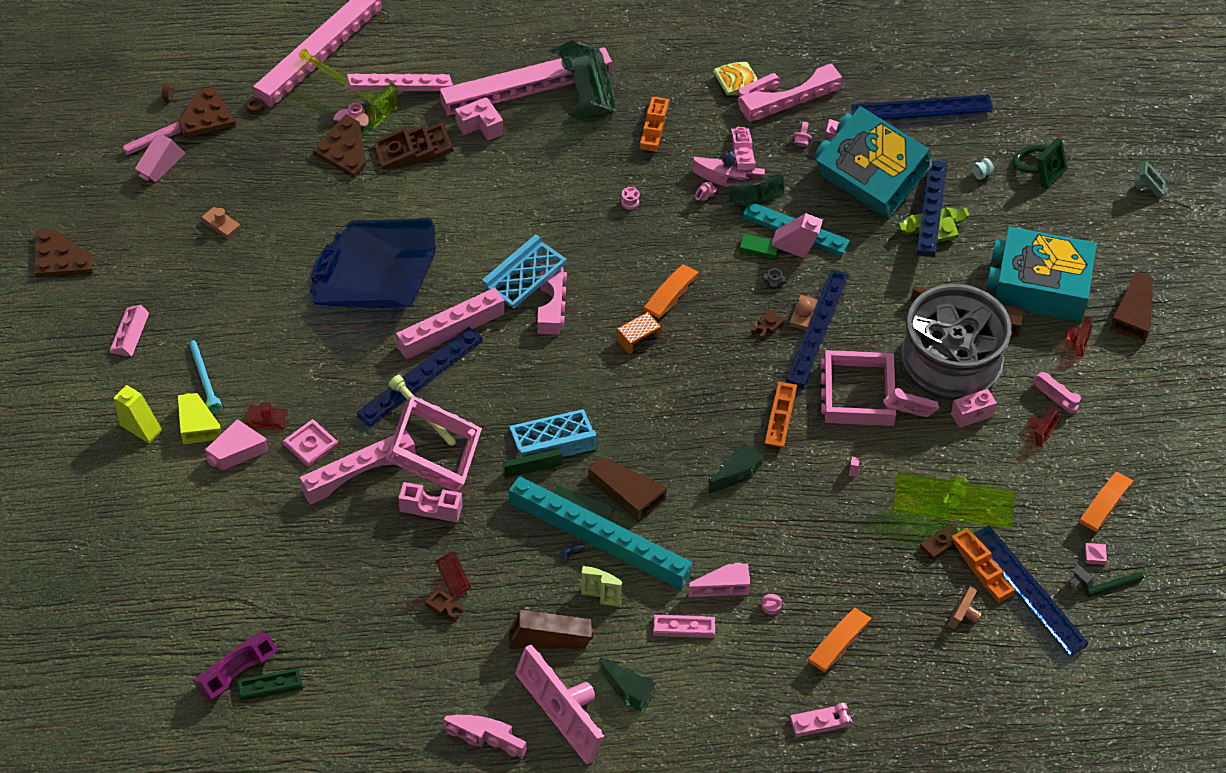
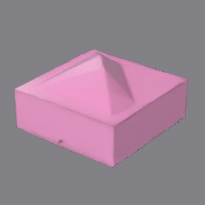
[1085,543,1107,565]

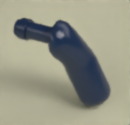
[562,543,585,563]

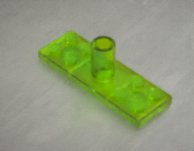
[893,472,1017,529]

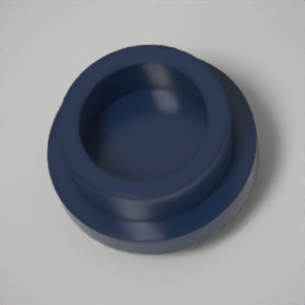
[722,150,736,168]

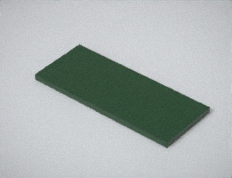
[553,485,614,520]

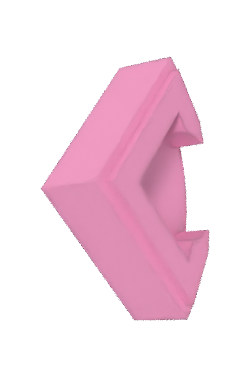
[849,457,860,477]

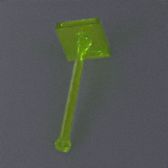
[299,49,397,129]

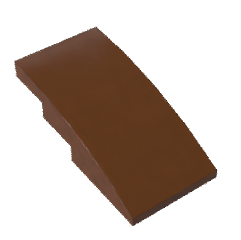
[373,122,454,169]

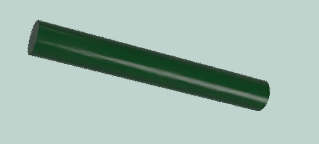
[1086,572,1144,596]

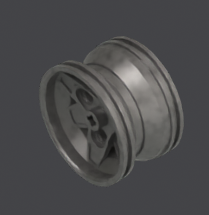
[900,284,1011,404]

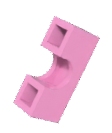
[399,482,462,523]

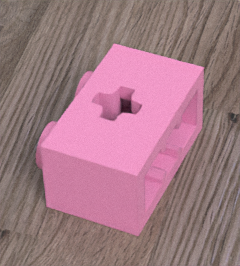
[951,389,997,428]

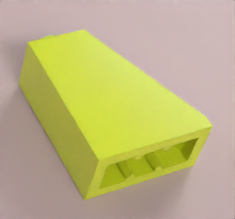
[114,385,162,444]
[178,393,221,444]

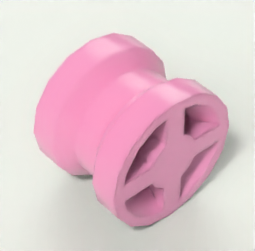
[621,187,640,210]

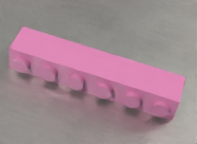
[396,288,505,360]

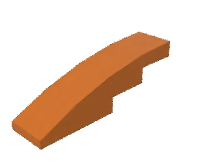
[640,97,669,152]
[643,264,699,318]
[765,381,797,448]
[1079,471,1133,532]
[951,528,1015,603]
[808,608,872,672]

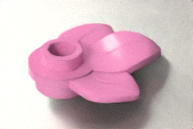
[333,103,369,127]

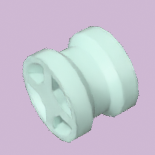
[972,158,994,180]

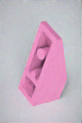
[688,563,750,597]

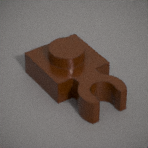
[752,310,784,341]
[425,588,463,621]

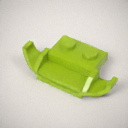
[899,207,970,243]

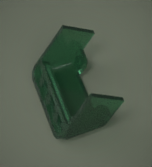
[551,39,617,120]

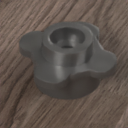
[764,268,786,287]

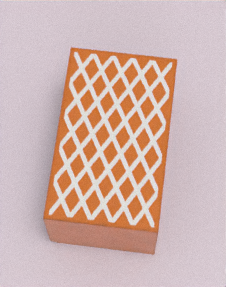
[617,312,661,354]

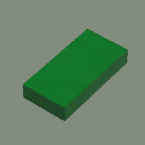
[739,234,778,259]

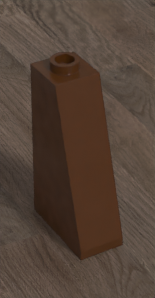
[1110,271,1154,343]
[588,457,667,521]
[509,610,594,649]

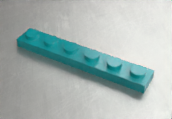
[743,201,850,257]

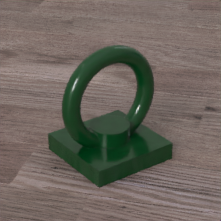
[1013,138,1067,189]

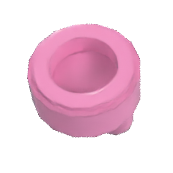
[761,594,782,615]

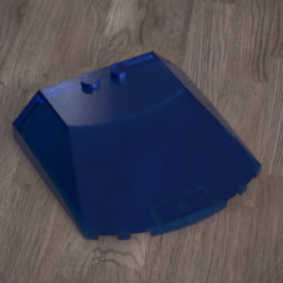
[310,218,436,308]

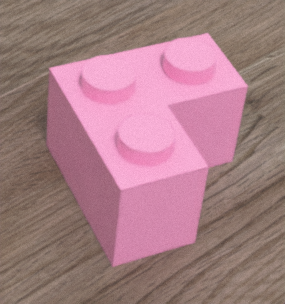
[455,97,503,141]

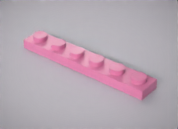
[346,73,453,91]

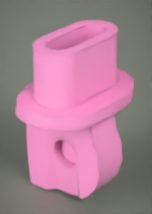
[793,122,812,147]
[695,182,717,201]

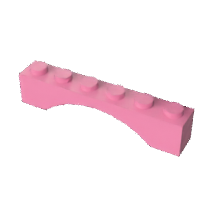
[739,63,842,122]
[300,430,416,505]

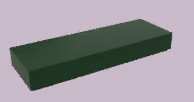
[503,449,562,478]
[237,668,303,701]

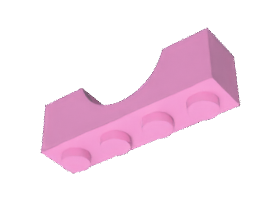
[538,264,567,335]

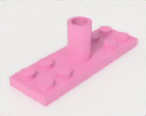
[515,645,604,765]

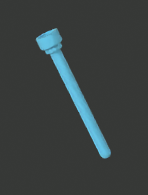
[189,340,222,414]

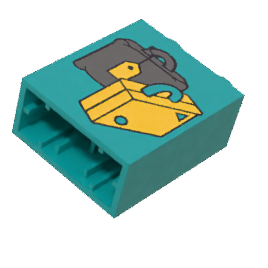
[815,106,933,219]
[986,226,1097,322]

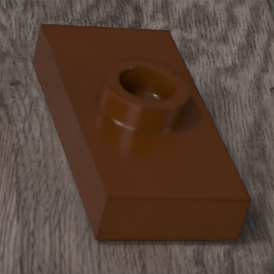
[920,523,958,560]

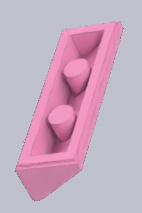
[109,305,149,356]

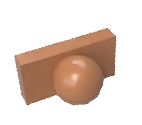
[789,295,818,331]

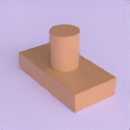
[201,207,241,240]
[947,587,982,629]

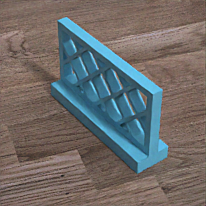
[482,234,568,309]
[509,409,597,457]

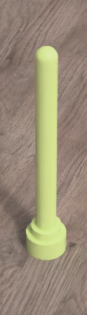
[388,375,456,446]

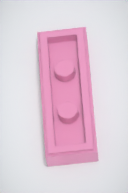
[653,615,715,638]

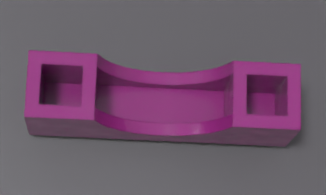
[193,631,278,699]

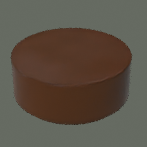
[162,82,173,101]
[246,98,264,115]

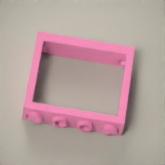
[820,350,896,426]
[386,395,482,492]

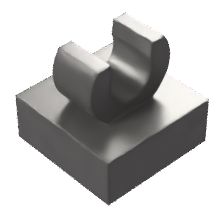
[1070,565,1094,591]

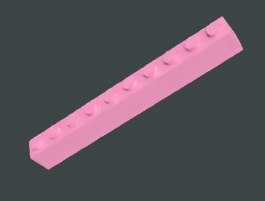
[254,0,382,107]
[440,48,612,116]

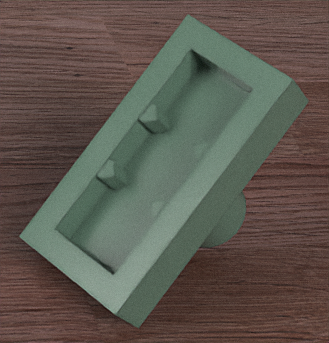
[1135,161,1166,197]

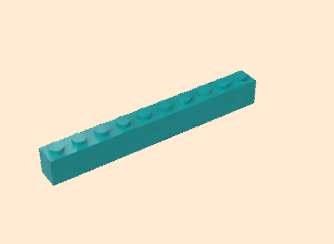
[509,476,693,590]

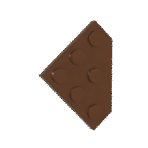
[179,87,236,137]
[312,114,366,178]
[35,229,92,278]

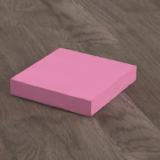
[283,419,339,468]

